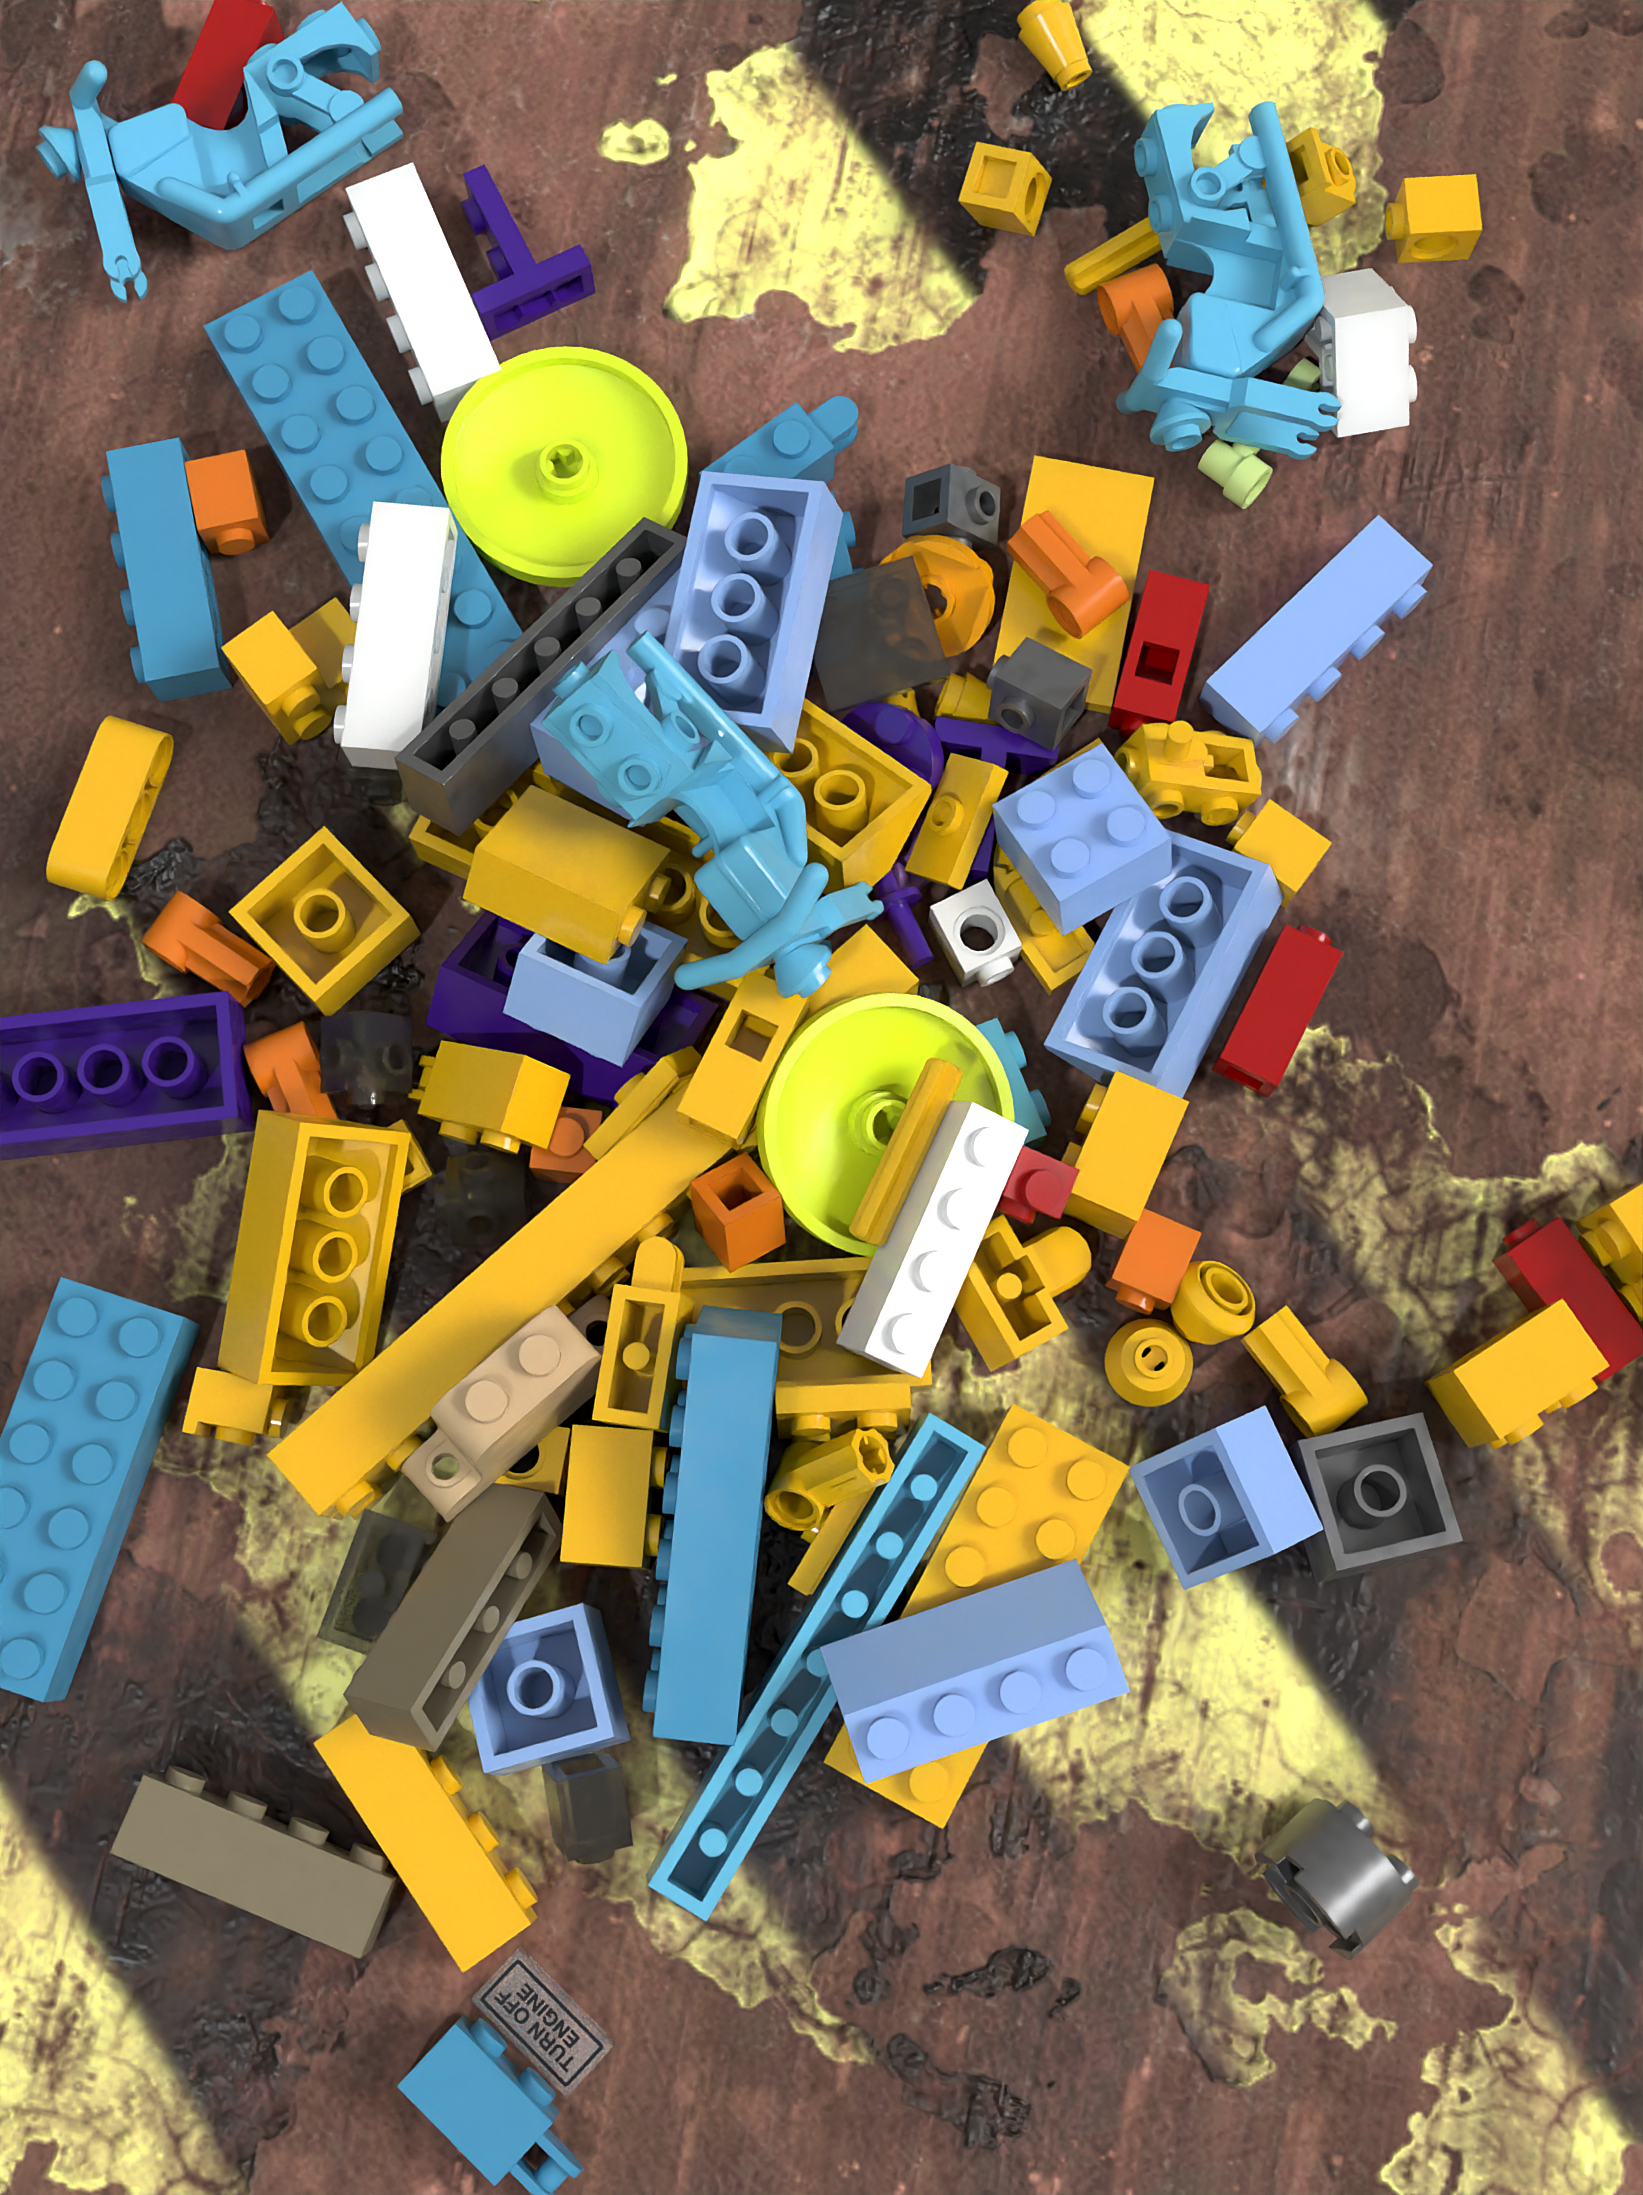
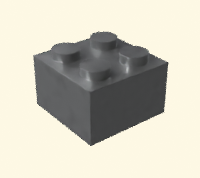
[1287,1412,1463,1584]

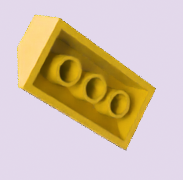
[761,697,931,895]
[217,1110,411,1386]

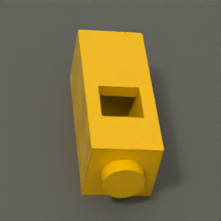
[676,969,809,1151]

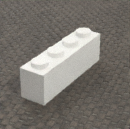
[343,162,502,423]
[334,501,458,770]
[836,1101,1029,1378]

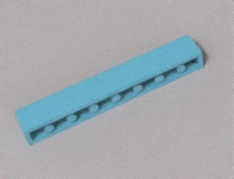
[646,1412,987,1921]

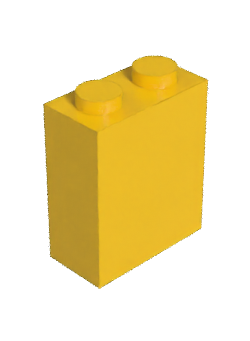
[463,785,671,965]

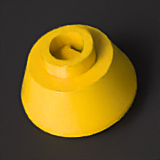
[1170,1261,1255,1345]
[1104,1318,1193,1407]

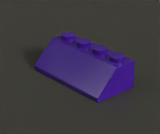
[426,910,719,1110]

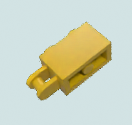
[407,1040,571,1154]
[592,1236,695,1433]

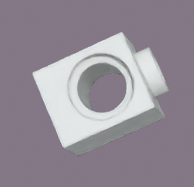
[928,879,1022,987]

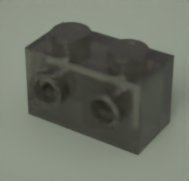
[317,1508,438,1656]

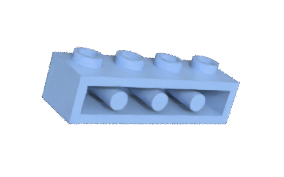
[1198,515,1433,749]

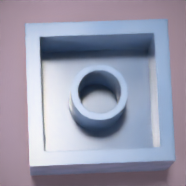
[992,743,1172,936]
[503,920,689,1067]
[1129,1406,1324,1590]
[468,1603,631,1776]

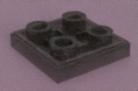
[812,555,951,715]

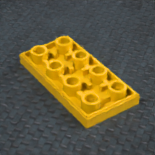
[993,455,1155,714]

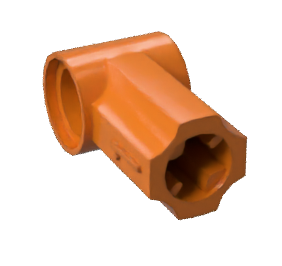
[1097,263,1174,374]
[1006,510,1129,640]
[140,890,276,1008]
[243,1021,339,1119]

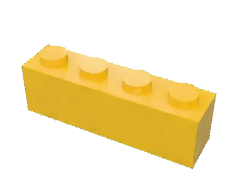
[313,1713,538,1973]

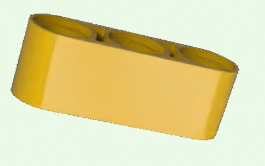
[46,715,174,902]

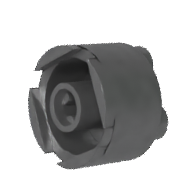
[1254,1798,1419,1960]

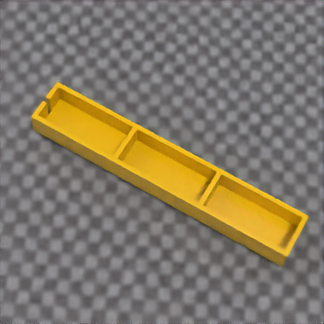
[266,924,919,1521]

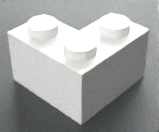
[1302,268,1417,438]

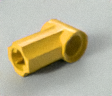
[1240,1305,1368,1439]
[764,1428,895,1531]

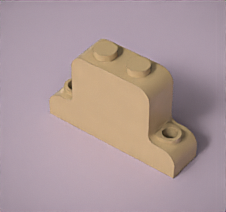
[401,1293,611,1523]

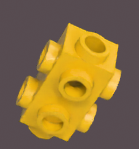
[1114,721,1262,826]

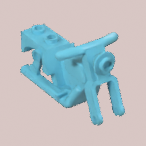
[35,2,403,304]
[1116,101,1342,460]
[541,630,884,998]

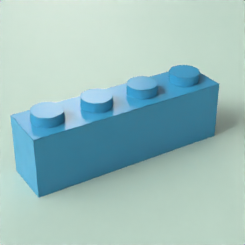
[101,437,233,702]

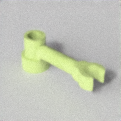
[1198,358,1321,509]

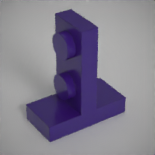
[460,164,596,341]
[934,716,1060,886]

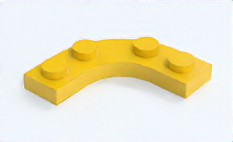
[992,738,1113,996]

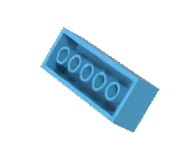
[0,1277,202,1702]
[643,1305,783,1746]

